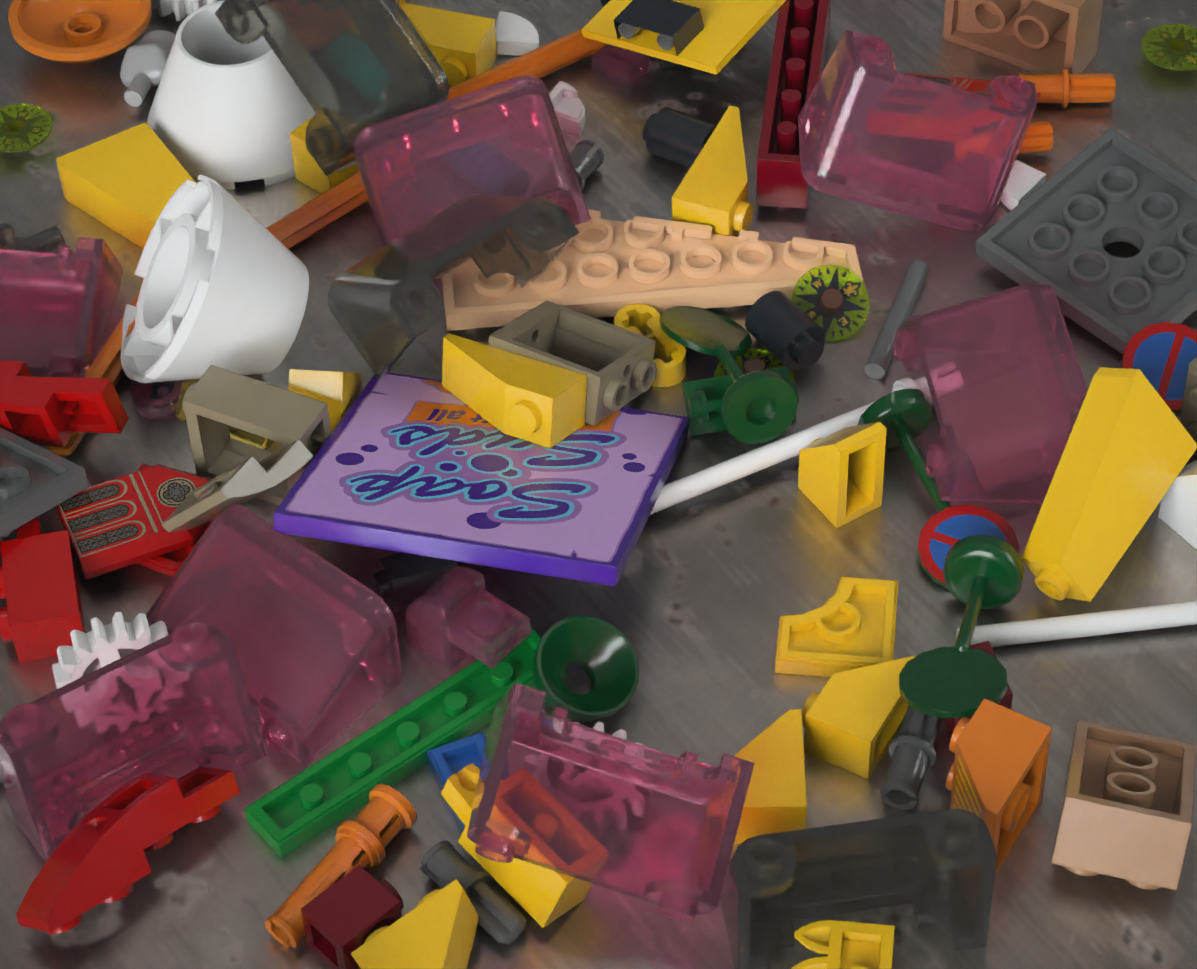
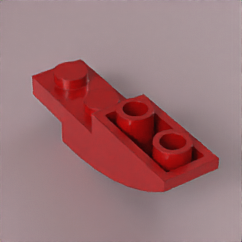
[0,361,129,447]
[16,766,240,934]

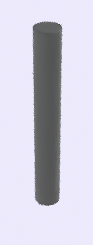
[864,259,929,379]

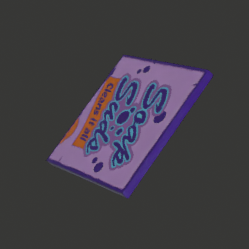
[274,371,690,586]

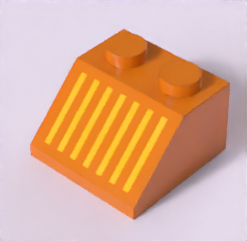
[945,698,1052,890]

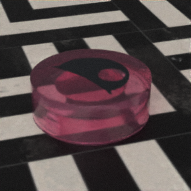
[130,380,186,419]

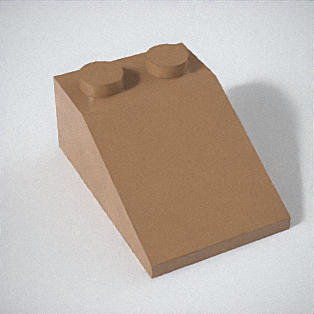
[942,0,1103,74]
[1052,720,1196,890]

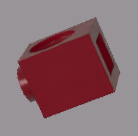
[301,865,404,969]

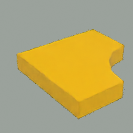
[775,577,899,677]

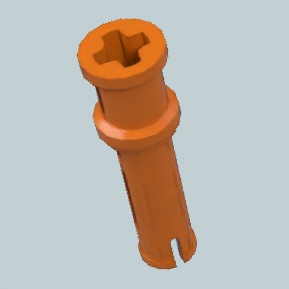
[265,784,418,948]

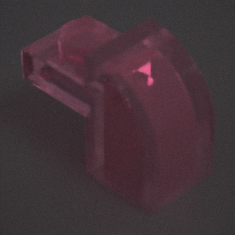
[405,566,531,670]

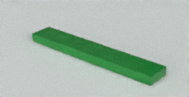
[245,626,567,858]

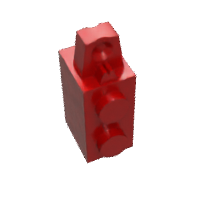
[0,516,86,663]

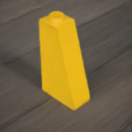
[56,122,196,249]
[1021,367,1197,602]

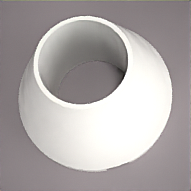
[147,0,341,190]
[120,175,309,383]

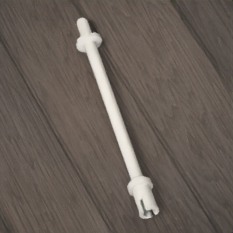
[650,364,964,515]

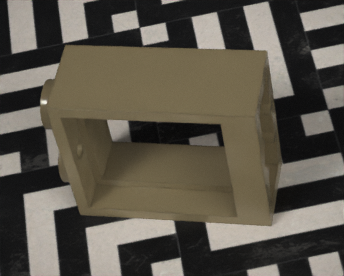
[488,300,657,426]
[182,365,331,506]

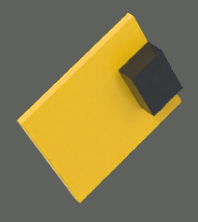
[581,0,786,75]

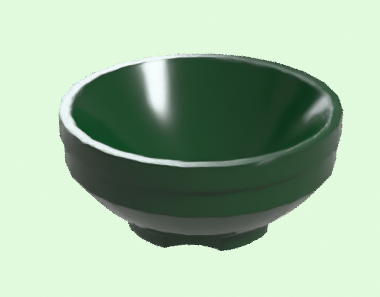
[532,616,640,722]

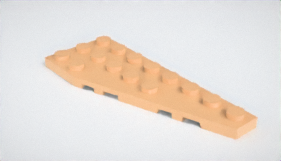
[436,203,863,331]

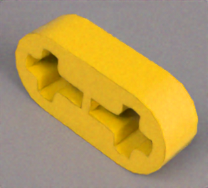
[614,303,686,388]

